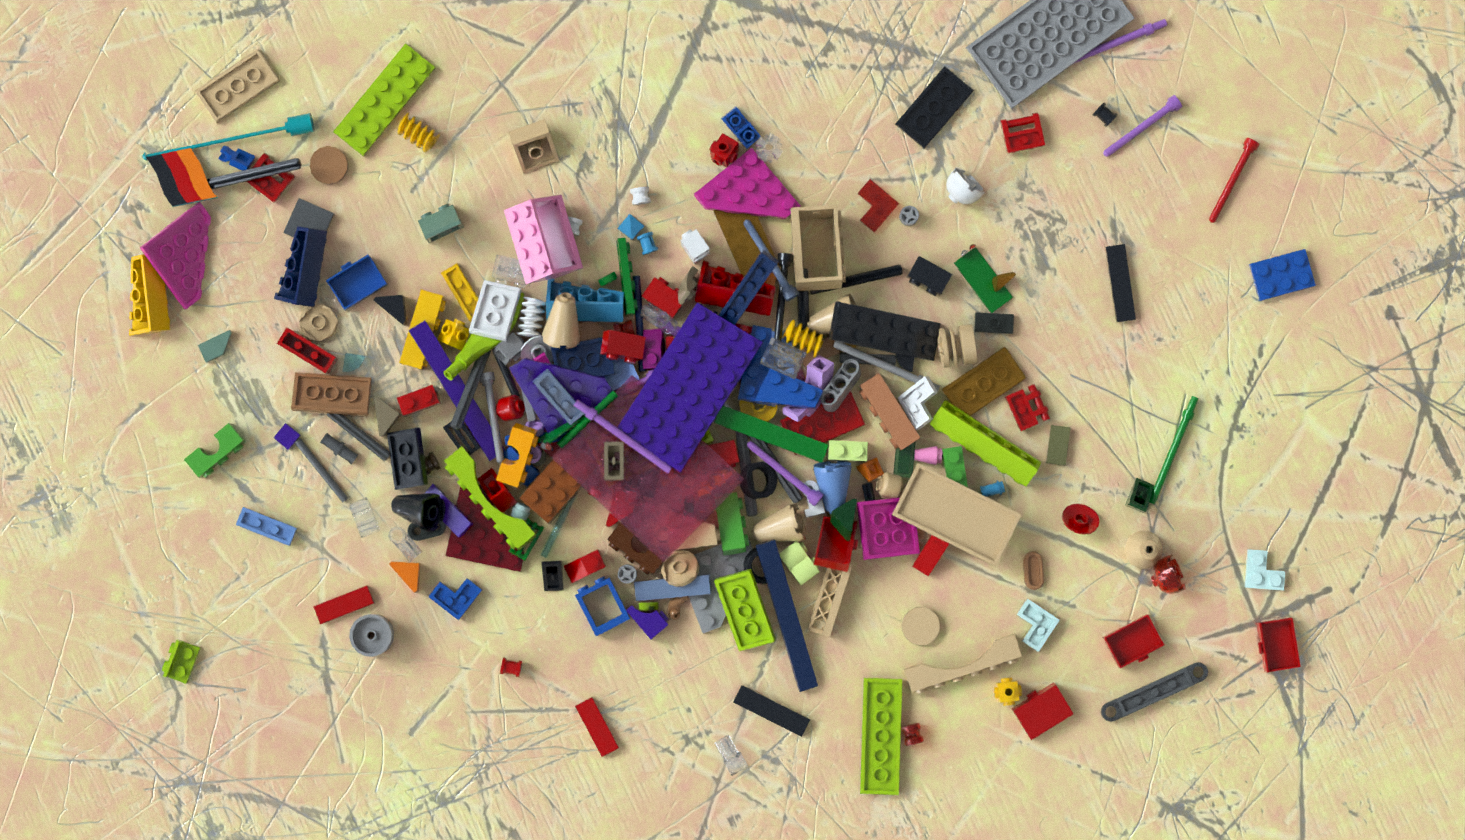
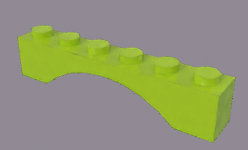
[444,446,536,550]

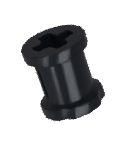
[1092,102,1118,127]

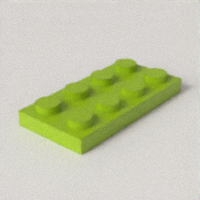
[714,569,776,651]

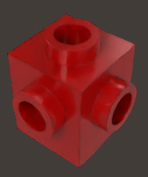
[709,133,740,168]

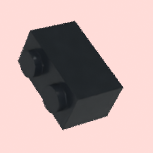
[907,256,952,297]

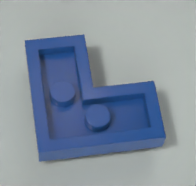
[428,578,482,620]

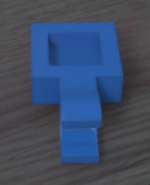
[219,146,255,171]

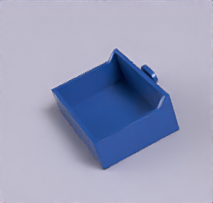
[326,254,388,311]

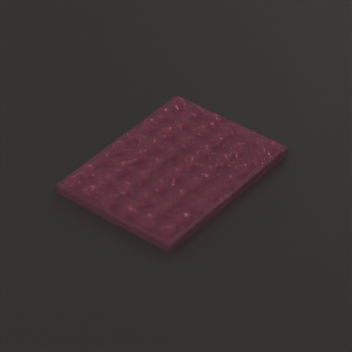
[552,375,744,563]

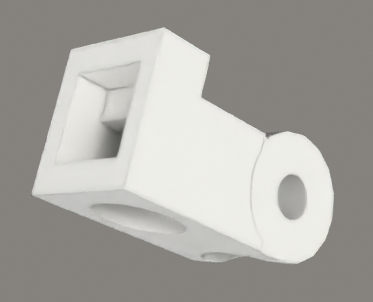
[802,480,825,518]

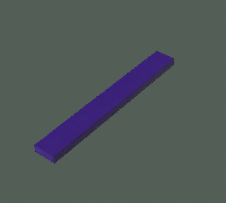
[408,320,505,461]

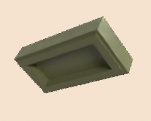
[1046,425,1071,466]

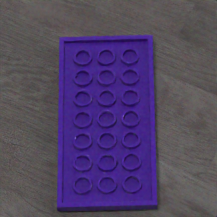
[617,303,763,473]

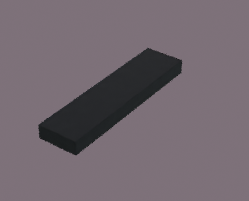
[1105,244,1136,323]
[733,685,810,737]

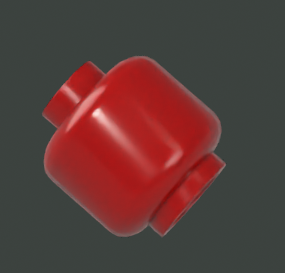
[496,395,525,421]

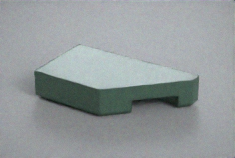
[198,330,232,363]

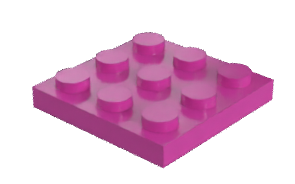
[857,498,920,560]

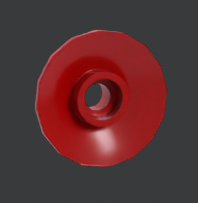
[1062,504,1100,535]

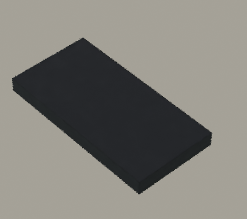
[895,66,974,149]

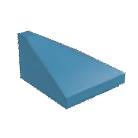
[617,214,644,240]

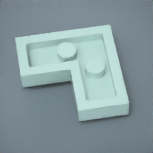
[1244,549,1285,591]
[1016,599,1060,652]

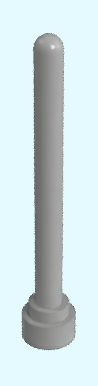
[480,372,504,464]

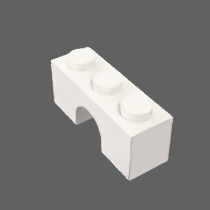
[680,229,710,264]

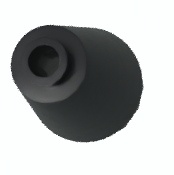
[391,493,446,532]

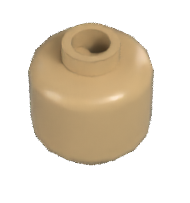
[876,473,906,499]

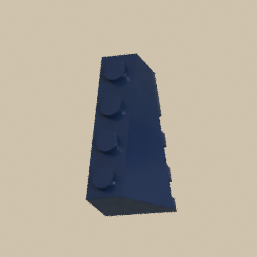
[274,226,327,307]

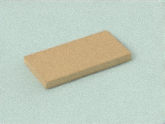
[195,49,280,123]

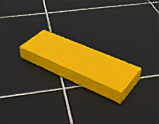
[441,263,478,322]

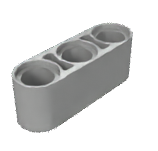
[820,359,861,412]

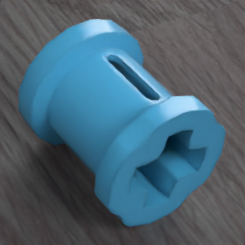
[636,232,659,255]

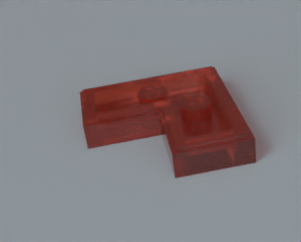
[858,179,899,233]

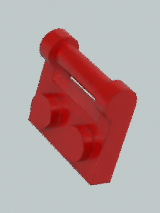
[1000,112,1045,154]
[246,153,295,203]

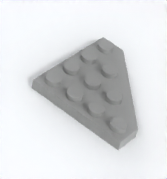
[689,538,753,633]

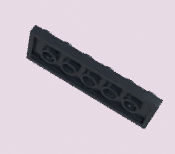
[829,302,941,361]

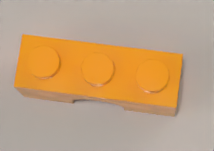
[496,423,539,488]

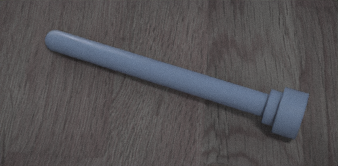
[744,220,799,302]

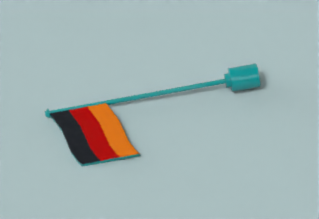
[142,113,315,207]

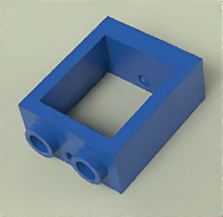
[575,576,631,636]

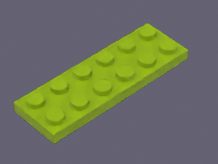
[333,43,435,156]
[860,678,902,795]

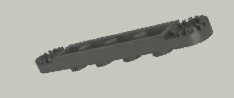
[1101,662,1208,722]

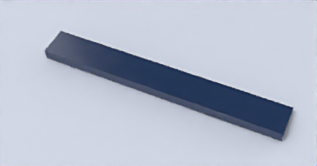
[756,539,818,692]

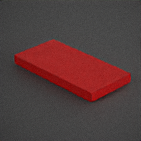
[780,391,865,455]

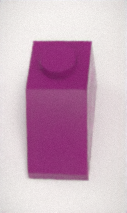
[643,328,665,369]

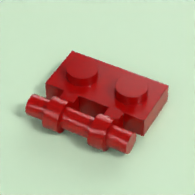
[1005,384,1050,432]

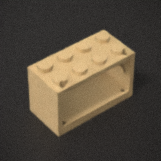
[791,205,846,291]

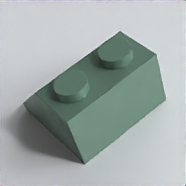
[418,204,464,243]

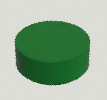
[598,271,617,286]

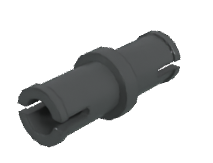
[320,433,358,465]

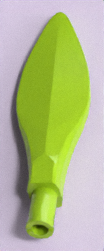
[444,292,524,381]

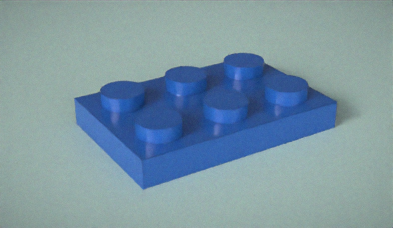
[1249,249,1316,301]

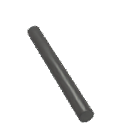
[295,438,348,503]

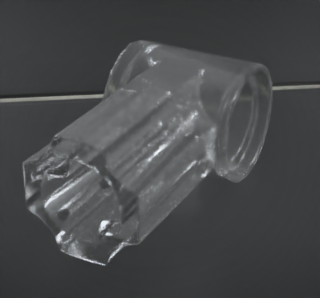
[640,303,678,334]
[388,526,423,562]
[714,734,748,776]

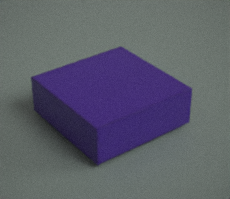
[273,423,301,450]

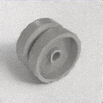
[349,614,394,657]

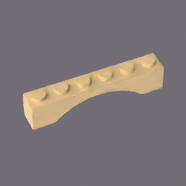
[904,634,1022,694]

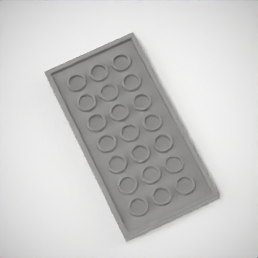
[966,0,1134,109]

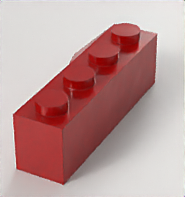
[695,260,776,316]

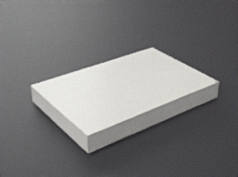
[469,280,521,342]

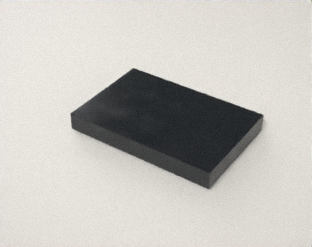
[387,427,428,490]

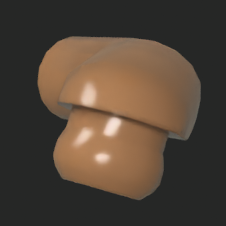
[667,596,688,620]

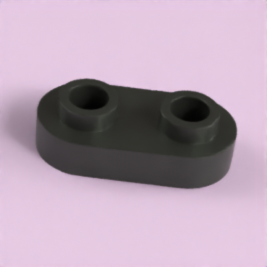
[407,521,446,541]

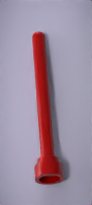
[1209,137,1260,223]

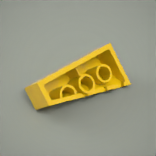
[129,254,170,336]

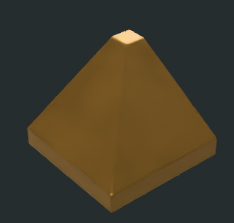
[992,272,1016,292]

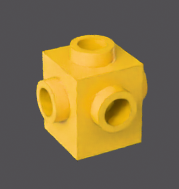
[437,319,470,350]
[994,678,1022,706]

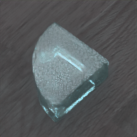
[342,353,365,372]

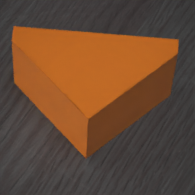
[389,561,420,593]

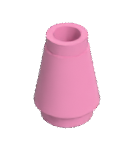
[914,446,942,465]

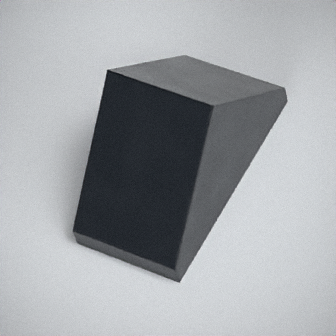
[373,295,407,326]
[542,561,564,591]

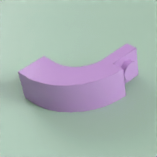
[783,355,834,422]

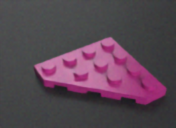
[694,148,800,219]
[140,202,211,309]

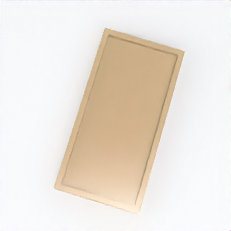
[892,463,1021,567]

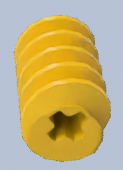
[397,112,440,152]
[781,320,824,357]

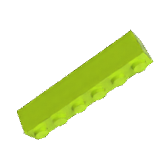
[930,400,1042,486]

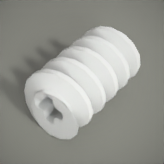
[517,297,546,338]

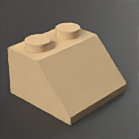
[509,119,559,174]

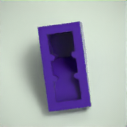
[626,605,669,640]

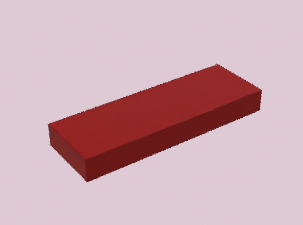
[313,585,374,624]
[575,697,619,757]

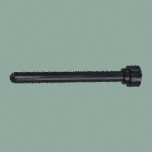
[774,253,793,345]

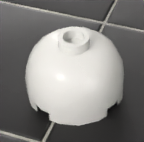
[946,167,984,204]

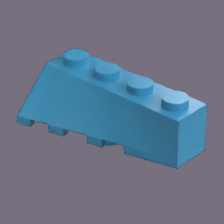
[546,279,624,322]

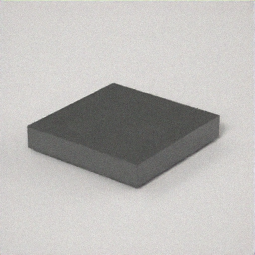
[283,198,334,238]

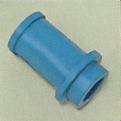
[980,480,1005,497]

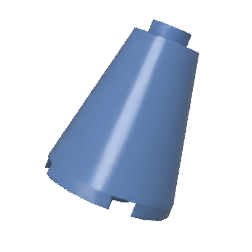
[813,461,852,514]

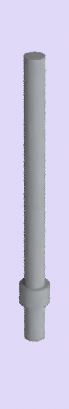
[833,341,940,392]

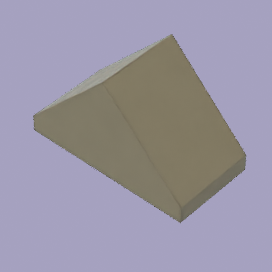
[374,397,401,437]
[604,442,624,481]

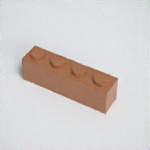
[858,373,920,451]

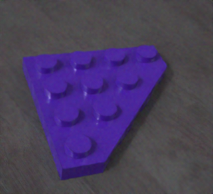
[509,358,612,433]

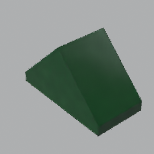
[1125,478,1154,513]
[830,498,857,541]

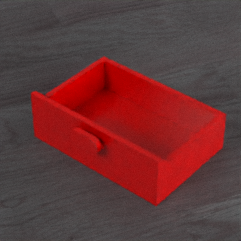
[814,516,858,572]
[1102,614,1165,668]
[1256,617,1301,673]
[1011,682,1074,740]

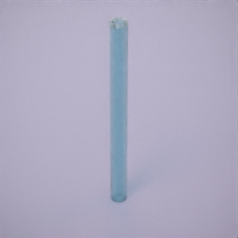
[540,490,580,558]

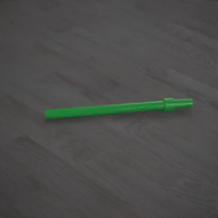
[1149,396,1199,505]

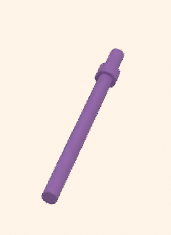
[1075,19,1167,63]
[573,400,672,473]

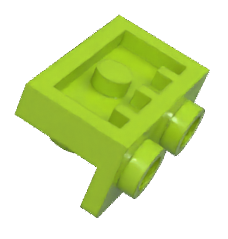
[162,640,201,684]

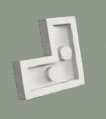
[897,376,938,430]

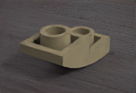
[678,266,699,305]

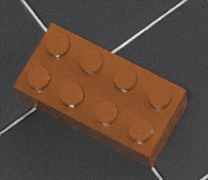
[519,441,599,524]

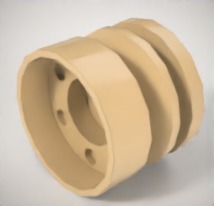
[937,324,977,368]

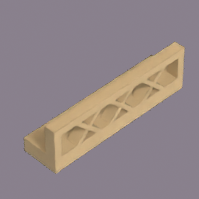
[807,563,853,637]

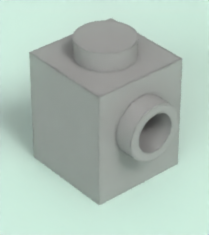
[493,332,524,366]

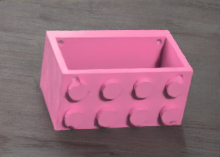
[504,195,583,284]

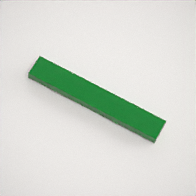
[714,406,828,463]

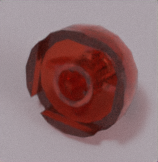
[1151,554,1186,594]

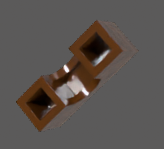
[607,521,667,575]

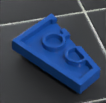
[754,367,823,409]

